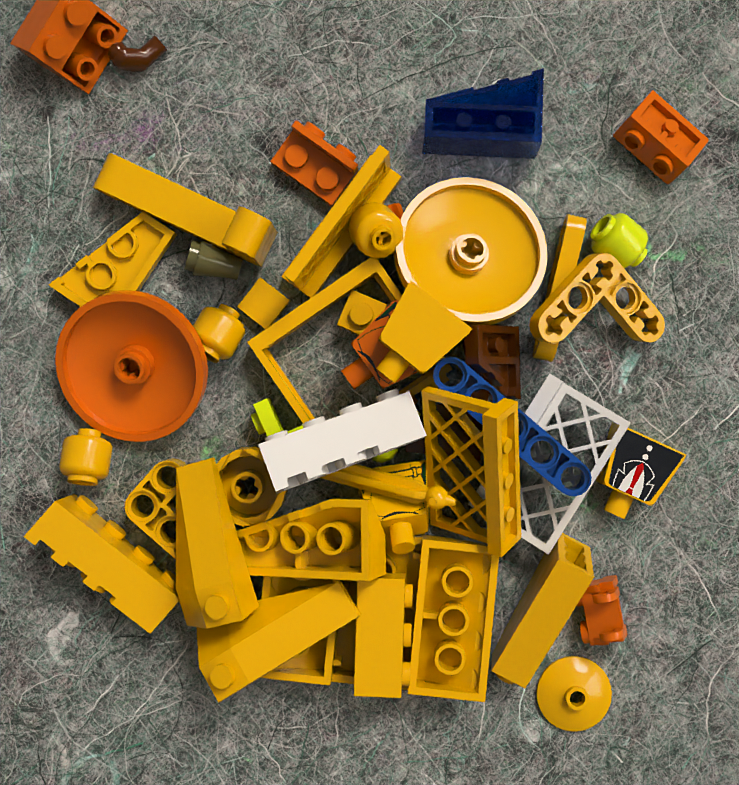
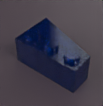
[422,68,544,159]

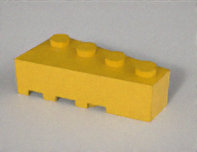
[23,494,179,634]

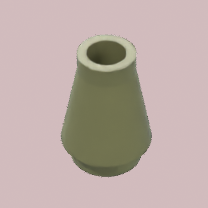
[184,239,243,280]

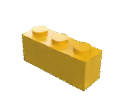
[354,573,413,698]

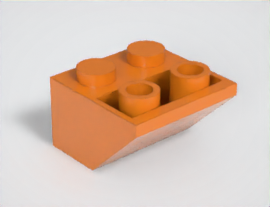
[10,0,128,94]

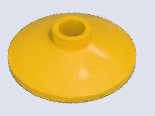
[536,656,612,732]

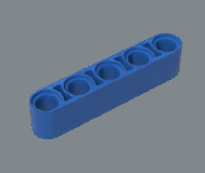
[433,357,592,496]

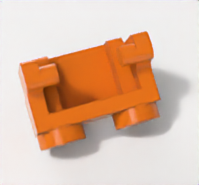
[577,575,628,646]

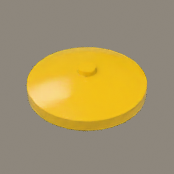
[394,177,547,325]

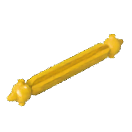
[320,464,457,510]

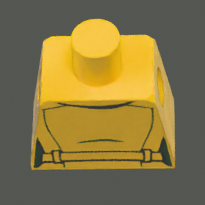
[358,460,429,554]

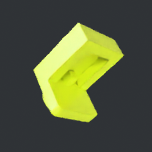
[251,398,303,437]

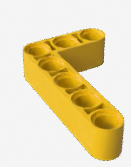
[93,153,278,267]

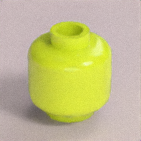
[590,213,648,269]

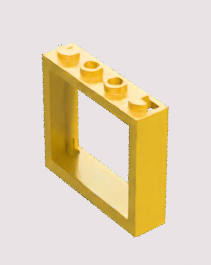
[247,257,452,423]

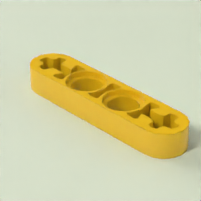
[533,214,587,362]

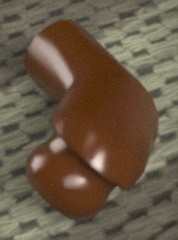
[108,35,167,72]

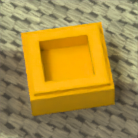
[237,277,291,329]

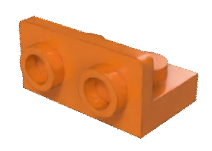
[613,90,709,184]
[270,120,358,207]

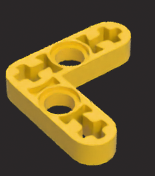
[529,253,665,343]

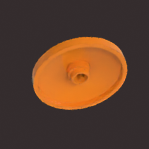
[55,290,208,442]

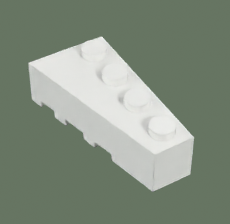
[258,389,427,494]

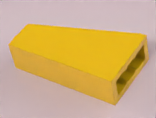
[491,533,594,689]

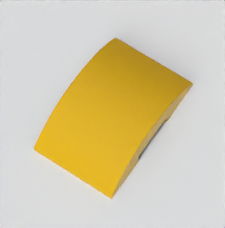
[261,534,499,702]

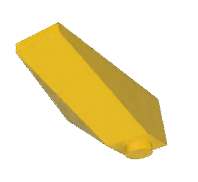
[176,457,259,629]
[237,498,386,581]
[196,581,361,703]

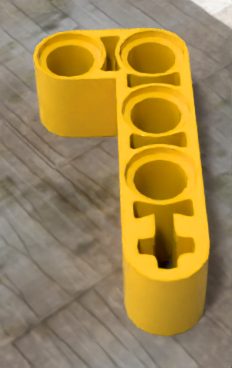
[124,458,186,559]

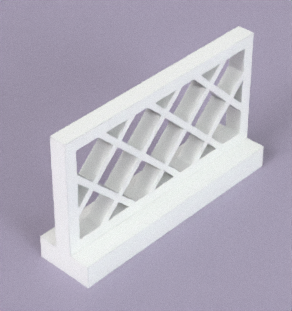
[468,373,631,555]

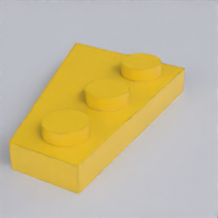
[49,211,177,307]

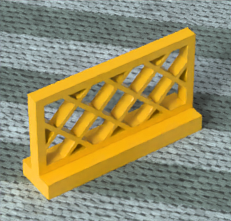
[281,145,402,298]
[421,386,521,558]

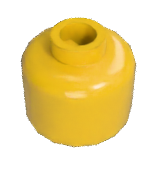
[349,202,404,259]
[193,304,245,363]
[59,428,112,486]

